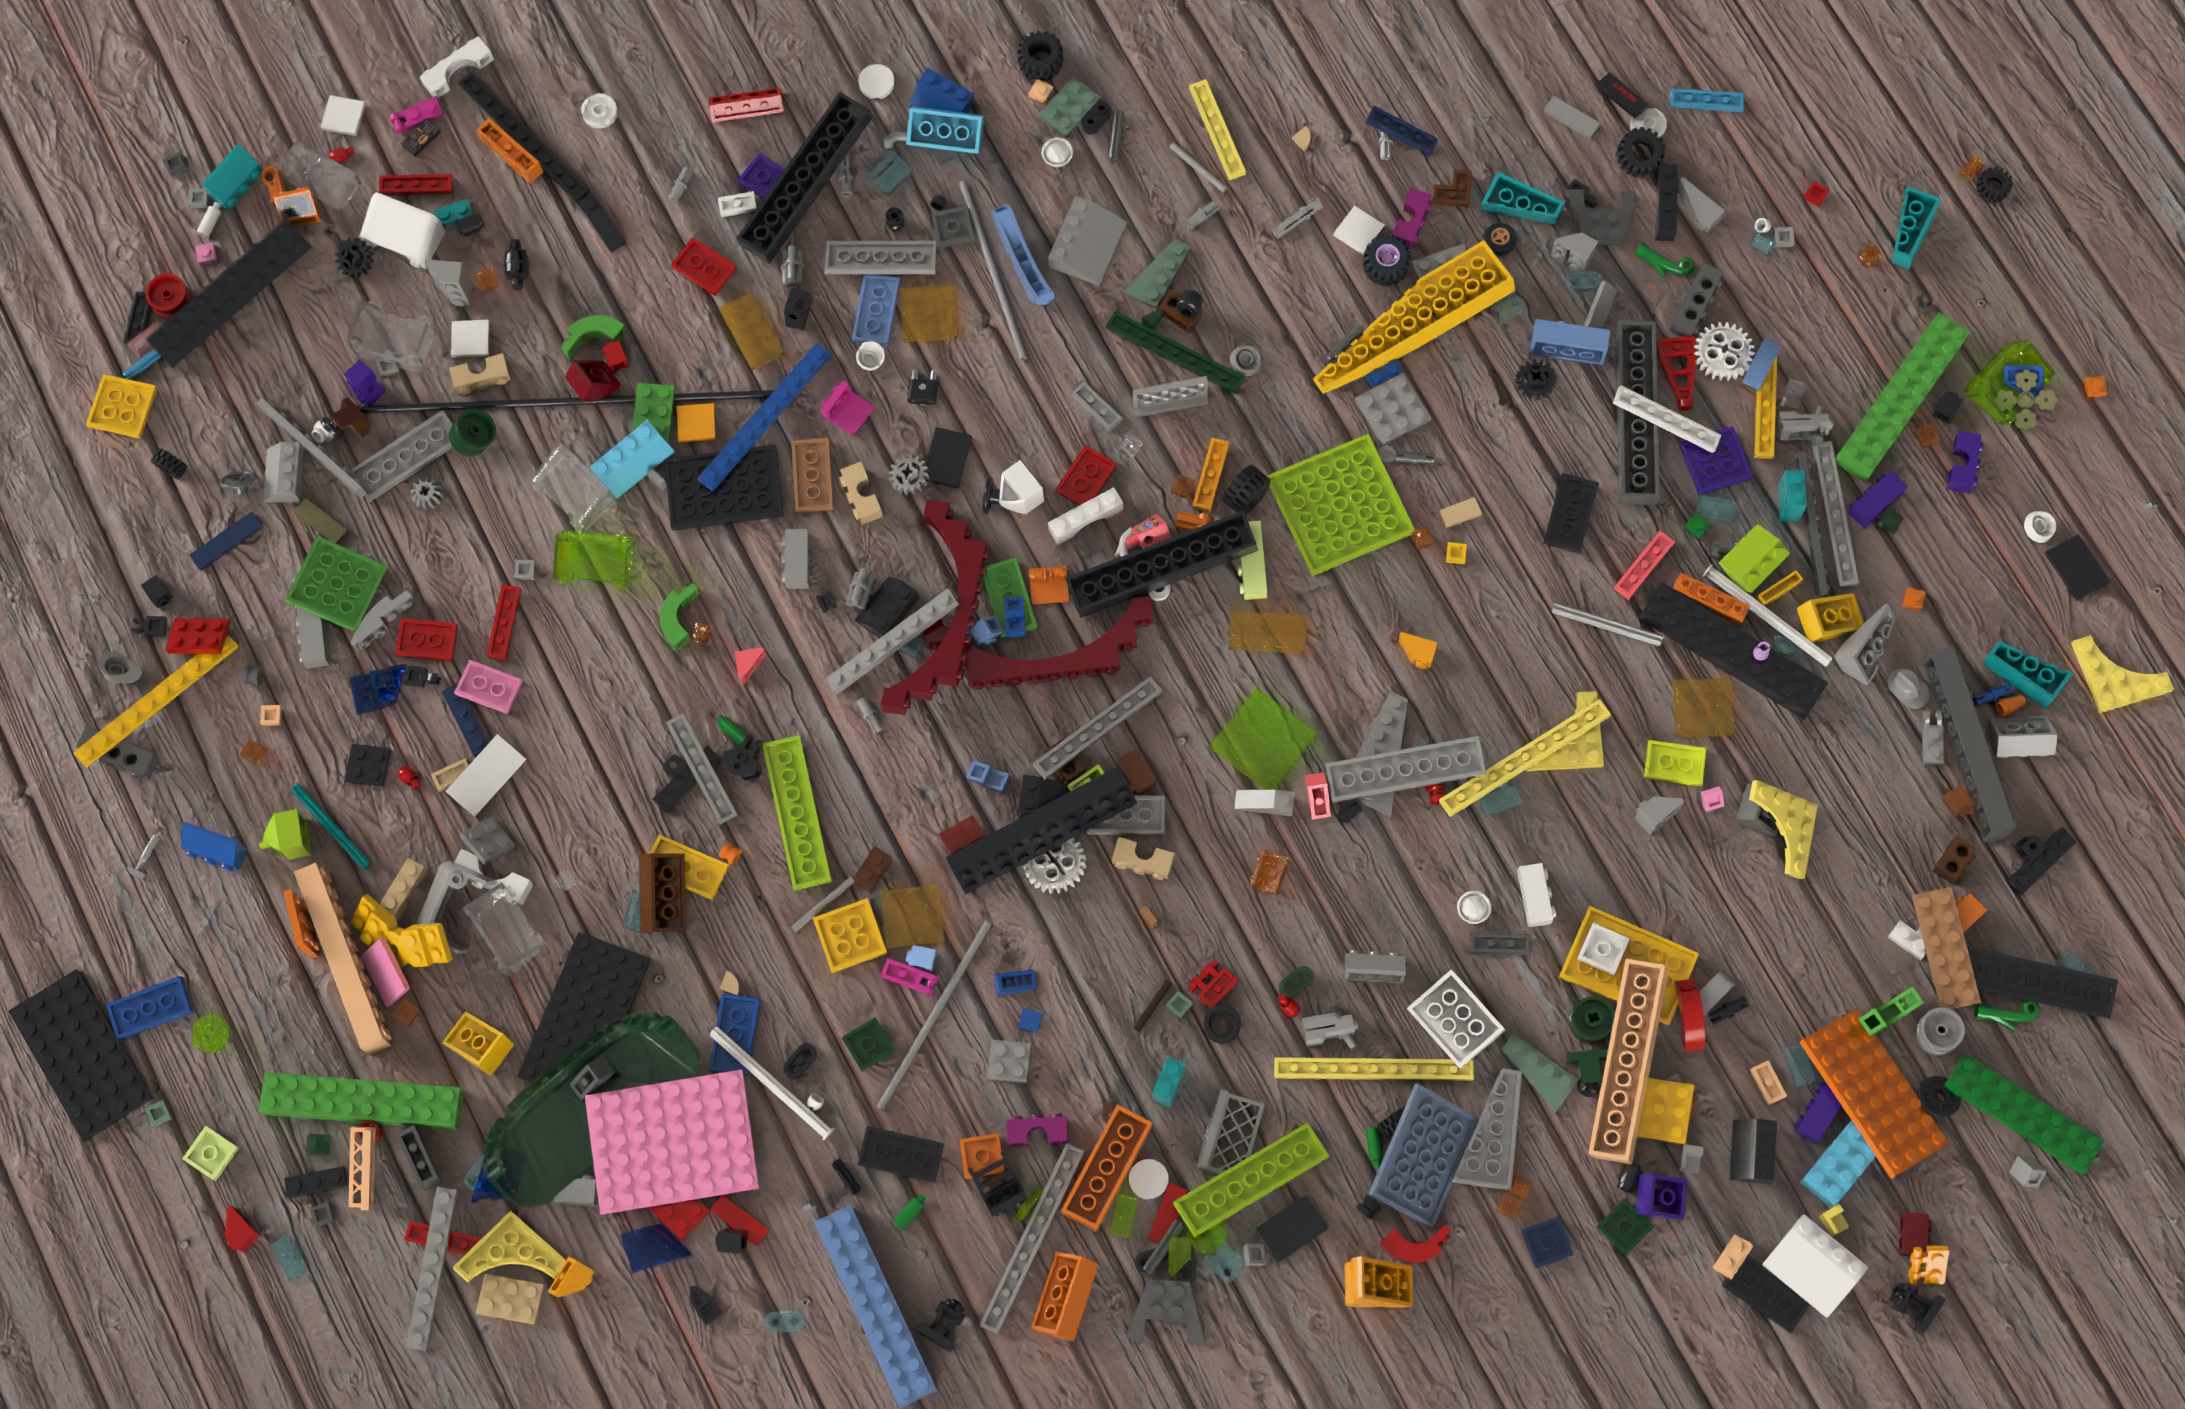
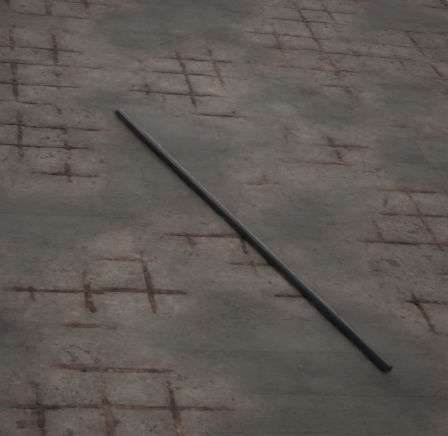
[357,390,775,413]

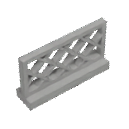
[1132,376,1209,418]
[1196,1089,1265,1174]

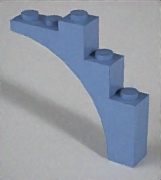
[991,204,1055,305]

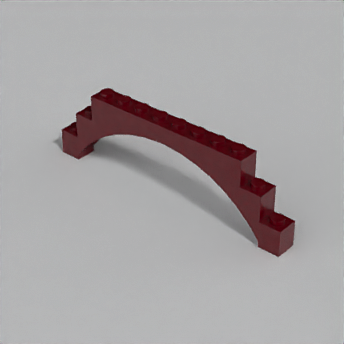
[880,499,990,715]
[924,596,1153,689]

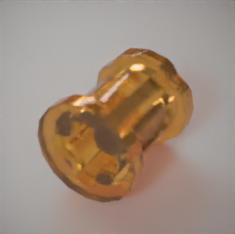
[1959,155,1984,180]

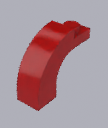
[1674,979,1705,1052]
[1379,1224,1451,1264]

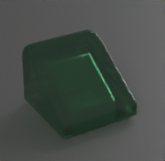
[1142,308,1164,331]
[1877,506,1903,534]
[306,1134,330,1155]

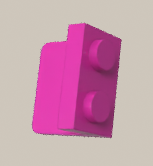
[821,380,874,435]

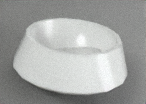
[1041,137,1073,168]
[2024,511,2056,543]
[1457,891,1491,924]

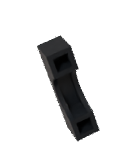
[1655,164,1678,241]

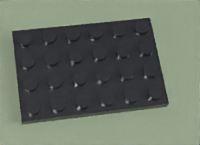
[665,444,784,531]

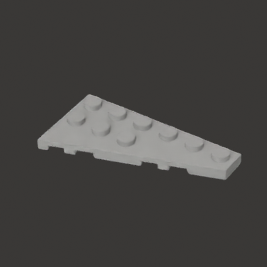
[1355,691,1408,817]
[1451,1068,1522,1191]

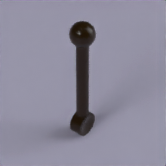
[1488,370,1506,406]

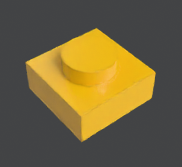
[1446,542,1467,565]

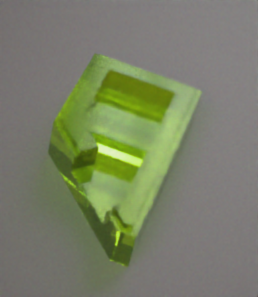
[1015,1186,1044,1221]
[1169,1237,1191,1276]

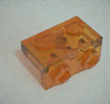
[1251,849,1290,895]

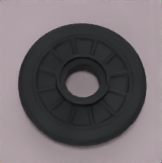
[1918,1076,1961,1118]

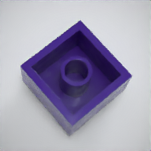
[1636,1174,1687,1220]

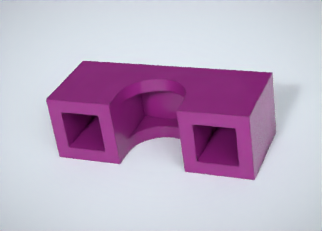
[1392,188,1433,250]
[1007,1114,1068,1147]

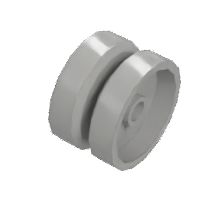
[1915,1007,1965,1056]

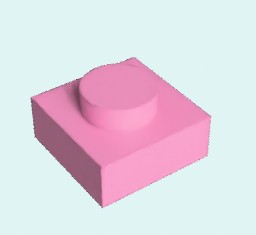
[195,242,218,266]
[1701,786,1725,812]

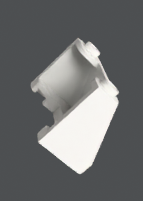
[359,193,445,269]

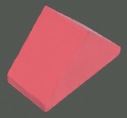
[735,647,766,685]

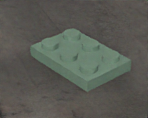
[1038,76,1101,138]

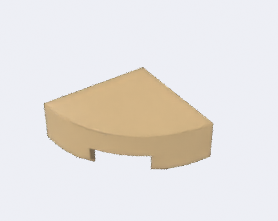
[1292,126,1311,152]
[719,971,740,996]

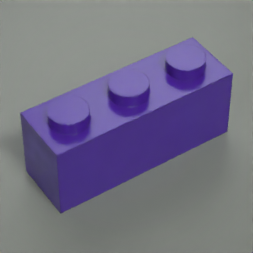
[1848,471,1908,529]
[1795,1082,1841,1145]

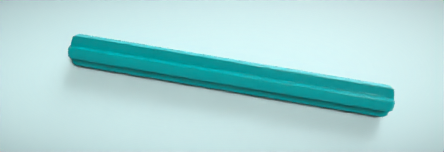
[291,784,371,870]

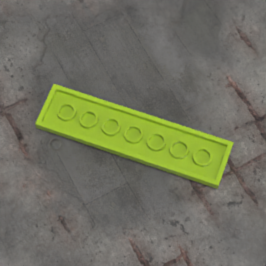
[763,735,832,891]
[1173,1122,1329,1238]

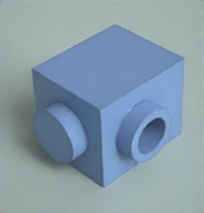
[970,615,1004,646]

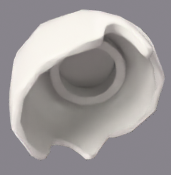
[856,341,885,371]

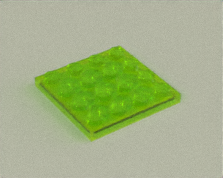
[1209,688,1317,790]

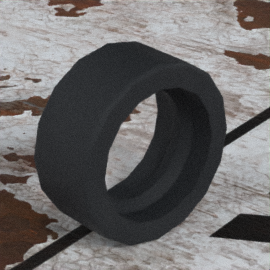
[1203,1004,1241,1044]

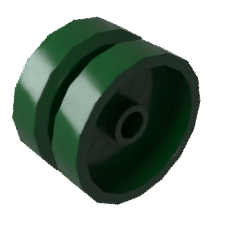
[449,409,496,457]
[1569,996,1615,1044]

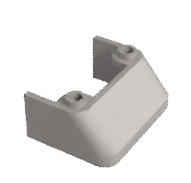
[416,861,497,954]

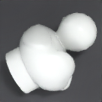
[311,421,339,443]

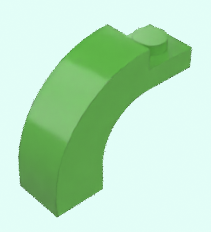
[561,315,627,359]
[660,583,700,652]
[1859,986,1925,1036]

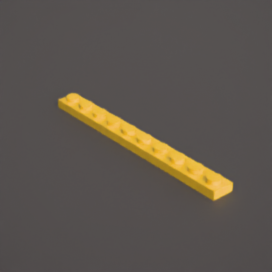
[73,634,238,768]

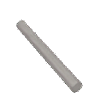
[1169,142,1227,193]
[791,877,855,933]

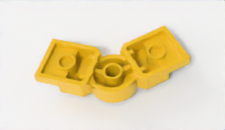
[351,894,453,968]

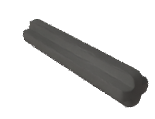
[1108,110,1124,162]
[1143,1220,1184,1274]

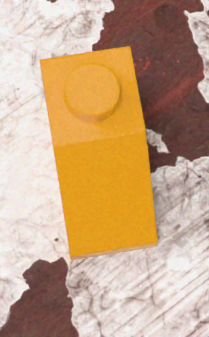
[1399,632,1438,669]
[548,1256,595,1298]

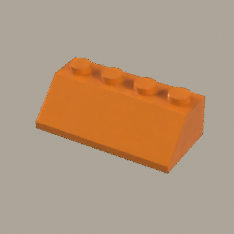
[1031,1251,1099,1342]

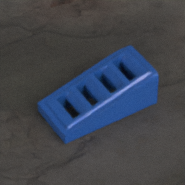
[994,969,1037,996]

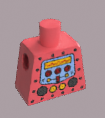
[1125,514,1172,550]

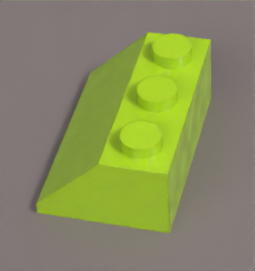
[1719,524,1790,593]

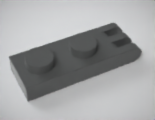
[1325,324,1365,364]

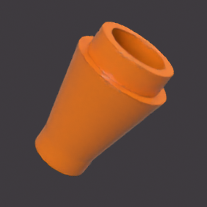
[1995,695,2026,717]

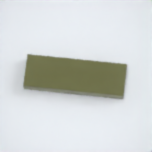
[293,498,348,544]

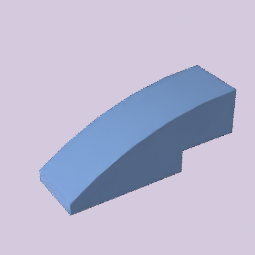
[1742,338,1782,390]

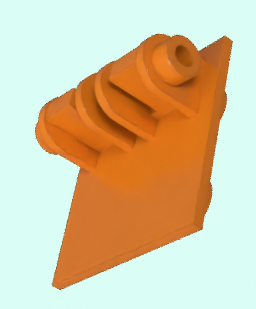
[1029,565,1069,605]

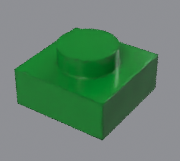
[1684,512,1711,540]

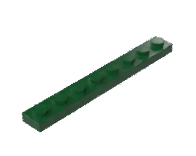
[1106,311,1245,394]

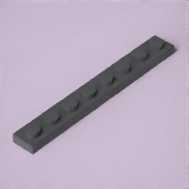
[1795,452,1831,599]

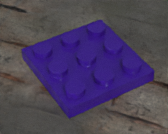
[1679,426,1753,496]

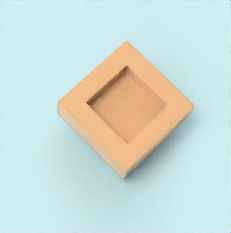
[1029,79,1054,104]
[260,705,282,726]

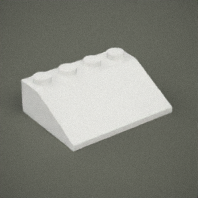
[1407,969,1505,1068]
[1762,1214,1869,1318]

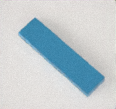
[1669,88,1744,112]

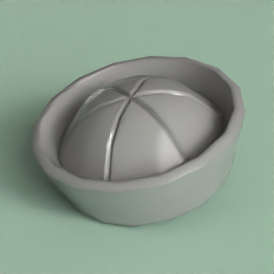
[1230,345,1262,376]

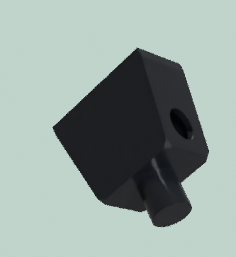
[784,288,814,331]

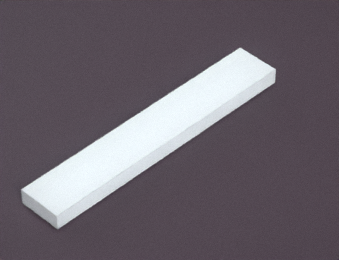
[1613,385,1721,453]

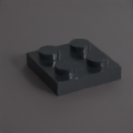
[345,744,391,787]

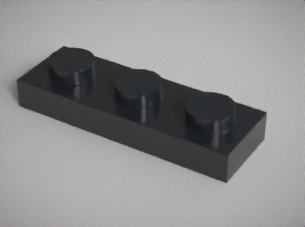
[284,1166,348,1198]

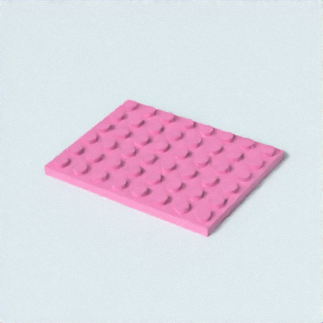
[585,1070,760,1215]

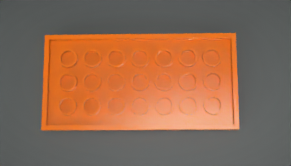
[1799,1008,1949,1179]

